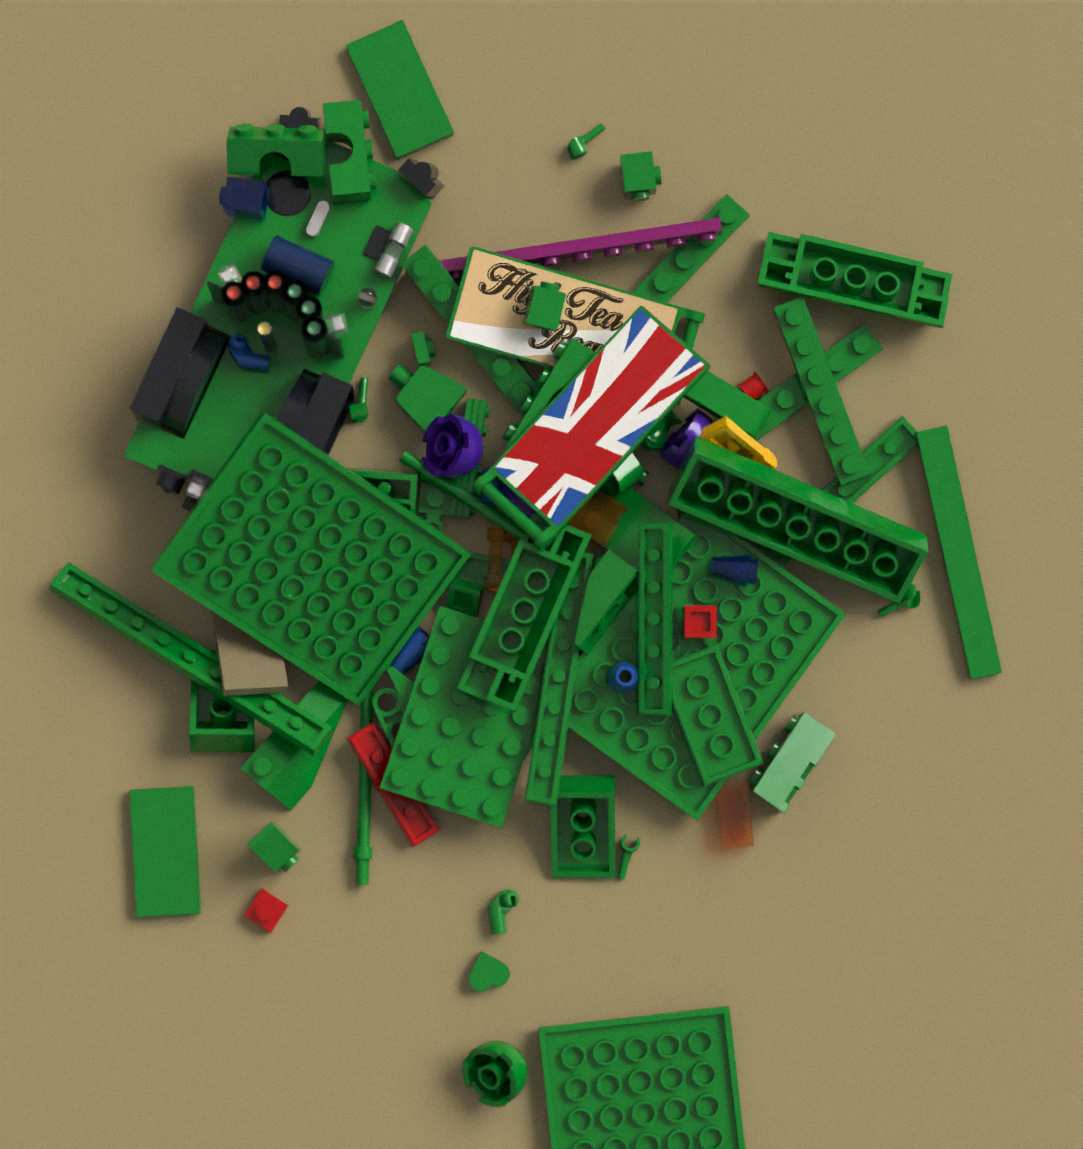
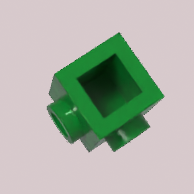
[620,151,661,201]

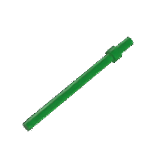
[400,450,524,540]
[353,693,374,885]

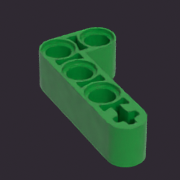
[683,371,771,439]

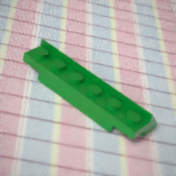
[757,232,952,328]
[457,513,592,712]

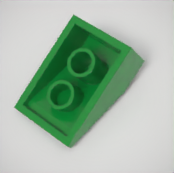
[189,650,255,752]
[550,775,615,878]

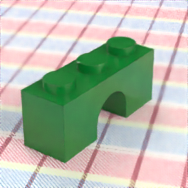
[323,100,376,204]
[226,123,326,177]

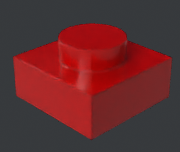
[683,605,717,638]
[244,888,289,932]

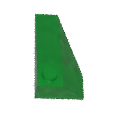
[241,681,348,810]

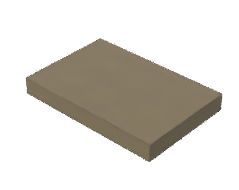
[211,611,288,696]

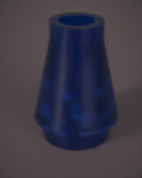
[711,555,759,587]

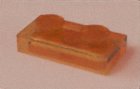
[716,782,754,849]

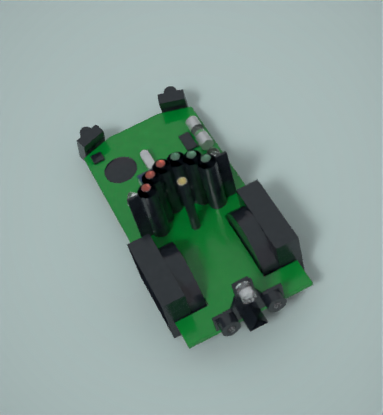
[123,107,444,511]

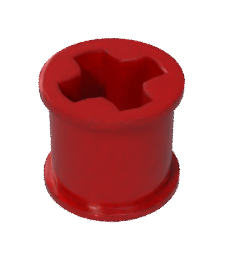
[736,372,769,400]

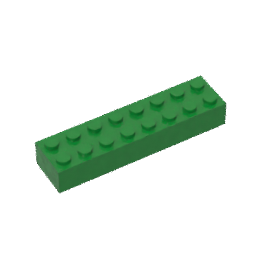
[668,436,928,604]

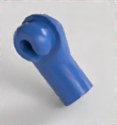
[228,334,270,371]

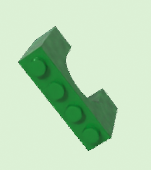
[502,338,596,449]

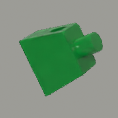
[388,364,467,434]

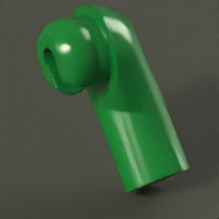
[488,889,519,934]

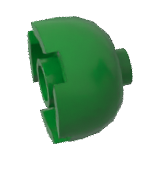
[462,1040,528,1107]

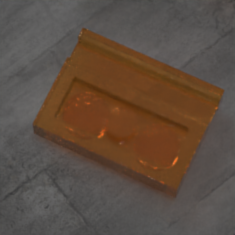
[567,490,628,547]

